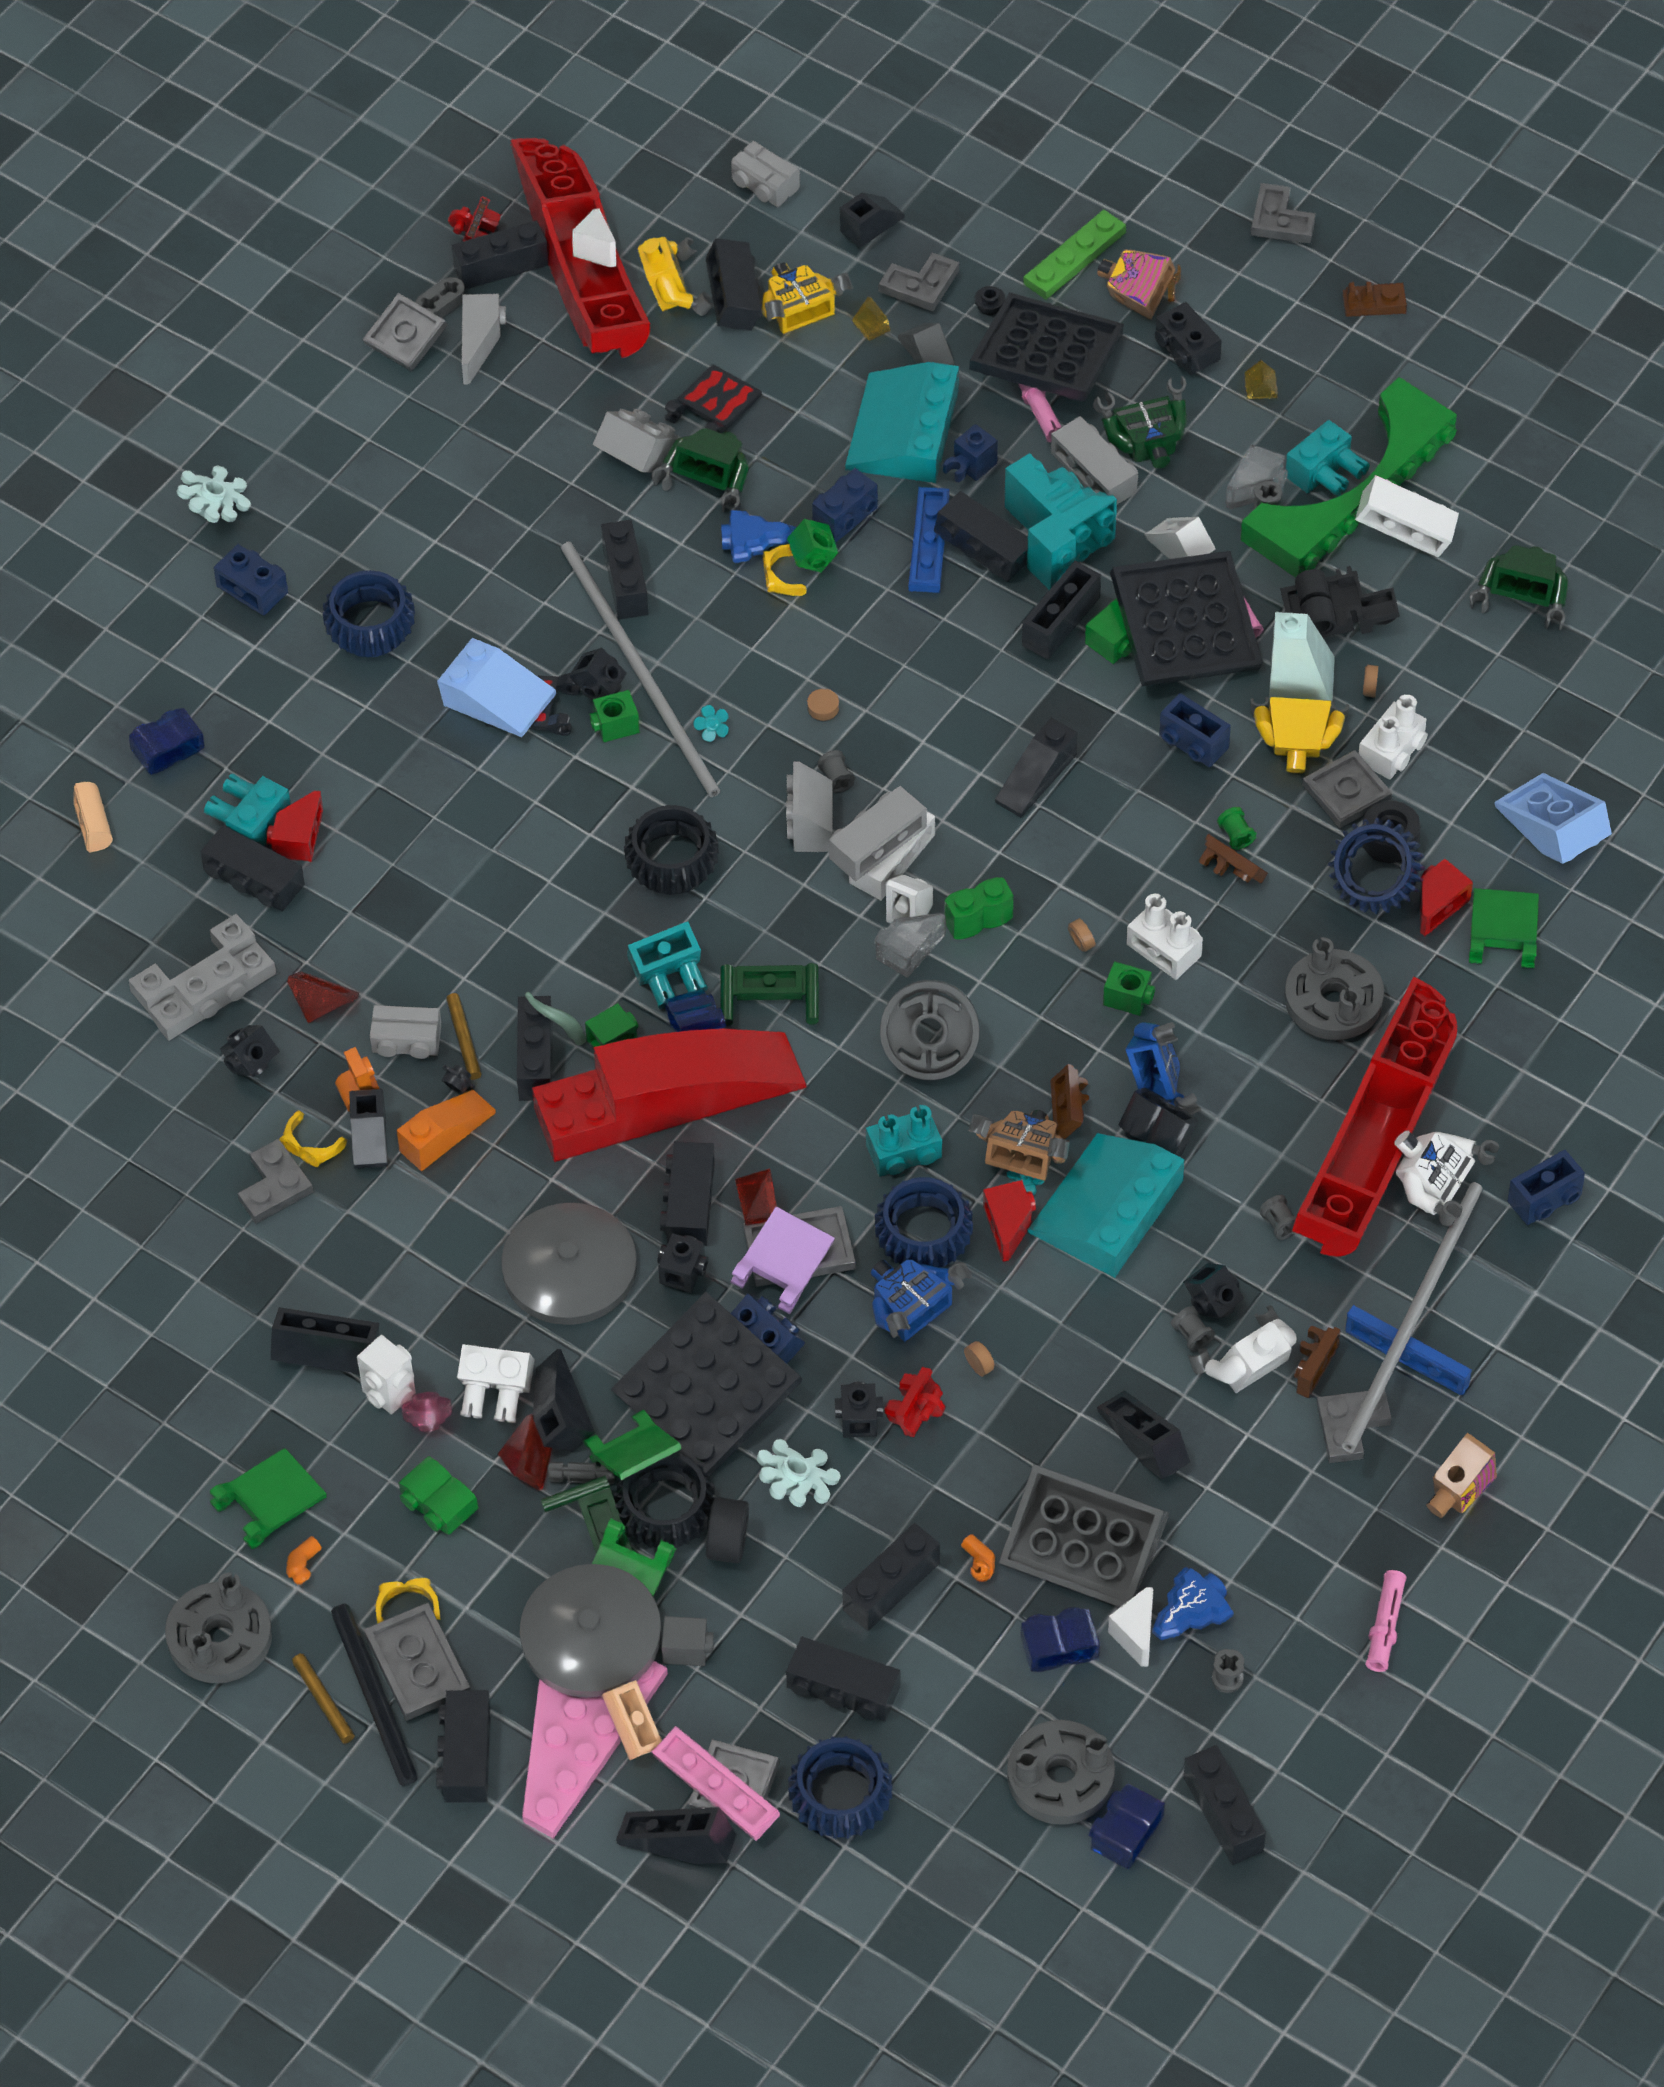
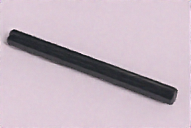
[331,1604,417,1786]

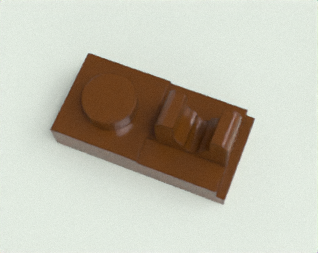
[1343,281,1407,317]
[1199,834,1268,883]
[1050,1064,1089,1139]
[1294,1326,1341,1399]

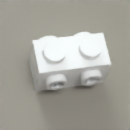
[357,1334,416,1415]

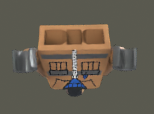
[968,1110,1070,1181]

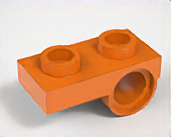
[335,1047,380,1112]

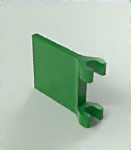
[1469,888,1539,968]
[583,1410,682,1480]
[210,1448,327,1549]
[592,1519,676,1598]

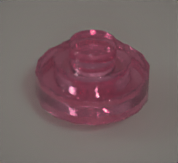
[401,1392,452,1432]

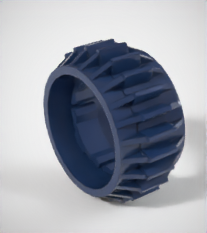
[322,570,415,657]
[1328,818,1425,914]
[875,1177,973,1268]
[788,1736,892,1839]

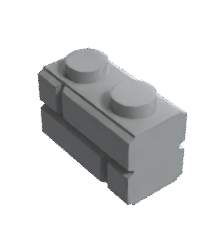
[731,141,800,207]
[370,1005,442,1059]

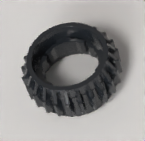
[624,805,719,895]
[614,1453,716,1549]

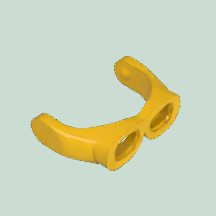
[763,544,806,596]
[279,1110,347,1167]
[375,1578,440,1624]

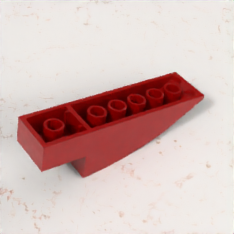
[532,1029,806,1162]

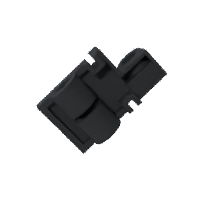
[1280,566,1400,638]

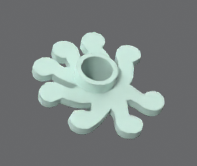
[176,466,251,523]
[757,1439,840,1507]

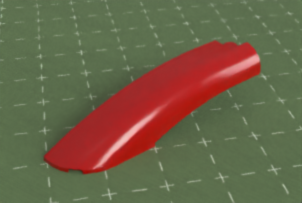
[511,138,650,358]
[1292,976,1457,1257]

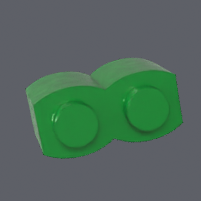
[945,877,1013,939]
[398,1456,479,1535]

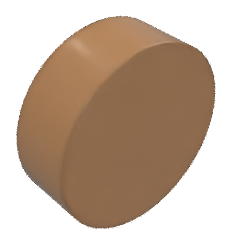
[1363,665,1378,697]
[807,689,839,721]
[1068,918,1096,952]
[964,1341,995,1377]

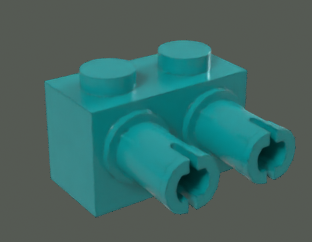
[1285,419,1370,497]
[204,773,291,846]
[627,921,708,1009]
[866,1105,942,1177]

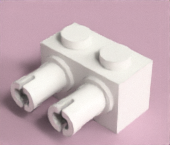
[1359,695,1427,780]
[1127,893,1203,980]
[457,1344,535,1423]

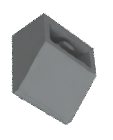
[593,409,681,472]
[786,762,833,852]

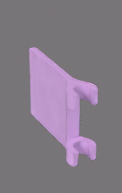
[730,1207,835,1314]

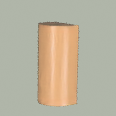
[73,782,113,853]
[602,1680,662,1760]

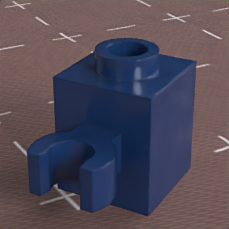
[943,424,998,483]

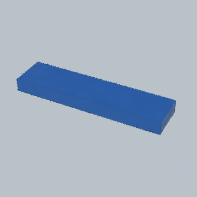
[909,487,950,593]
[1345,1305,1471,1396]

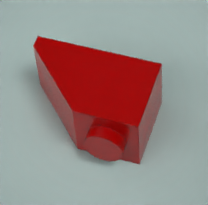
[267,790,323,862]
[1420,858,1473,936]
[983,1180,1036,1262]

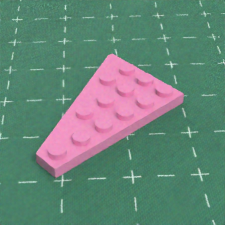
[523,1661,668,1839]

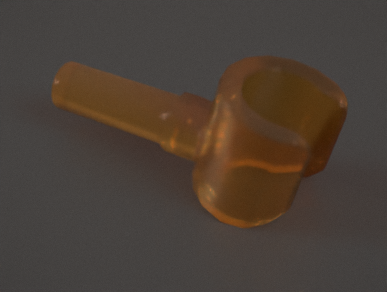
[1168,264,1181,302]

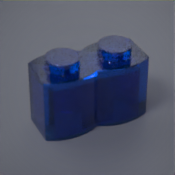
[129,708,205,775]
[664,988,726,1032]
[1020,1607,1100,1672]
[1089,1783,1165,1870]

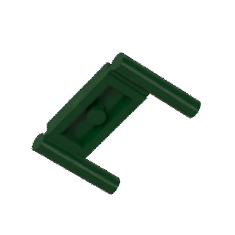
[720,963,819,1026]
[541,1475,633,1553]

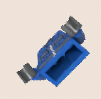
[1126,1022,1201,1115]
[871,1260,973,1342]

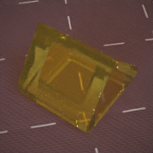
[852,297,891,340]
[1245,360,1278,399]

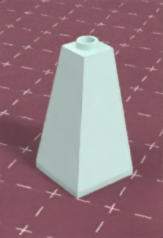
[1269,612,1335,703]

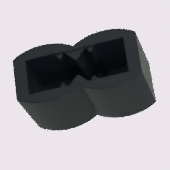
[1118,1087,1198,1156]

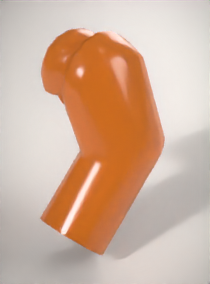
[961,1534,995,1582]
[286,1536,322,1585]

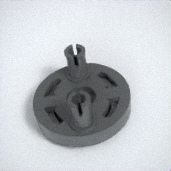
[1285,937,1384,1040]
[880,980,980,1080]
[165,1572,272,1683]
[1007,1720,1115,1824]

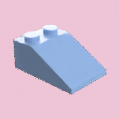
[437,638,556,737]
[1495,773,1612,864]

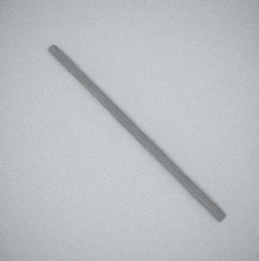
[561,542,720,797]
[1342,1182,1483,1452]

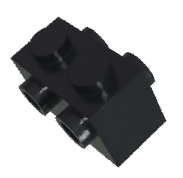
[1154,302,1222,375]

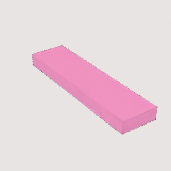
[652,1726,780,1841]

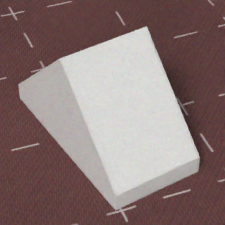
[572,209,616,267]
[1108,1587,1153,1667]

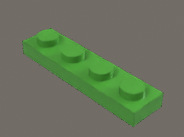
[1024,210,1126,300]

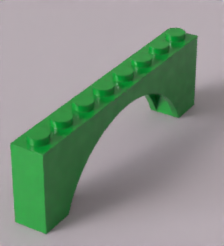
[1240,377,1457,578]

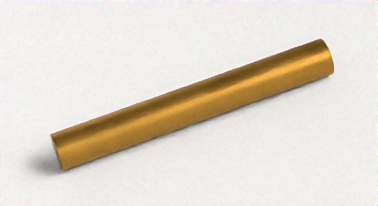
[446,993,482,1080]
[292,1653,355,1743]

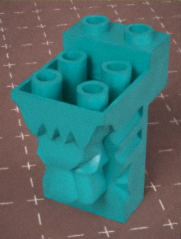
[1005,453,1117,590]

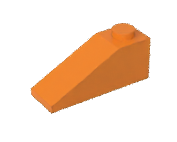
[397,1090,496,1172]

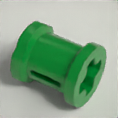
[1217,807,1256,850]

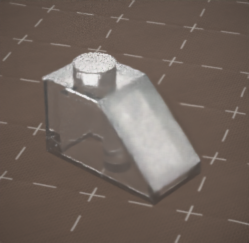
[1225,444,1288,509]
[874,913,946,978]

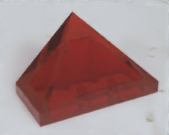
[287,971,360,1023]
[735,1168,777,1225]
[498,1414,552,1490]

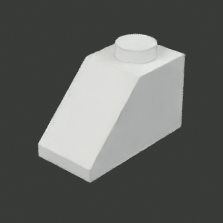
[1145,517,1215,559]
[886,875,933,934]

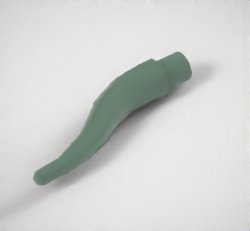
[525,992,587,1045]

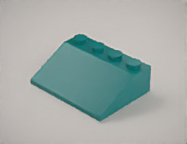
[845,362,959,483]
[1028,1133,1185,1278]

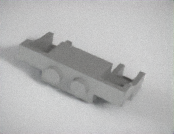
[128,914,276,1041]

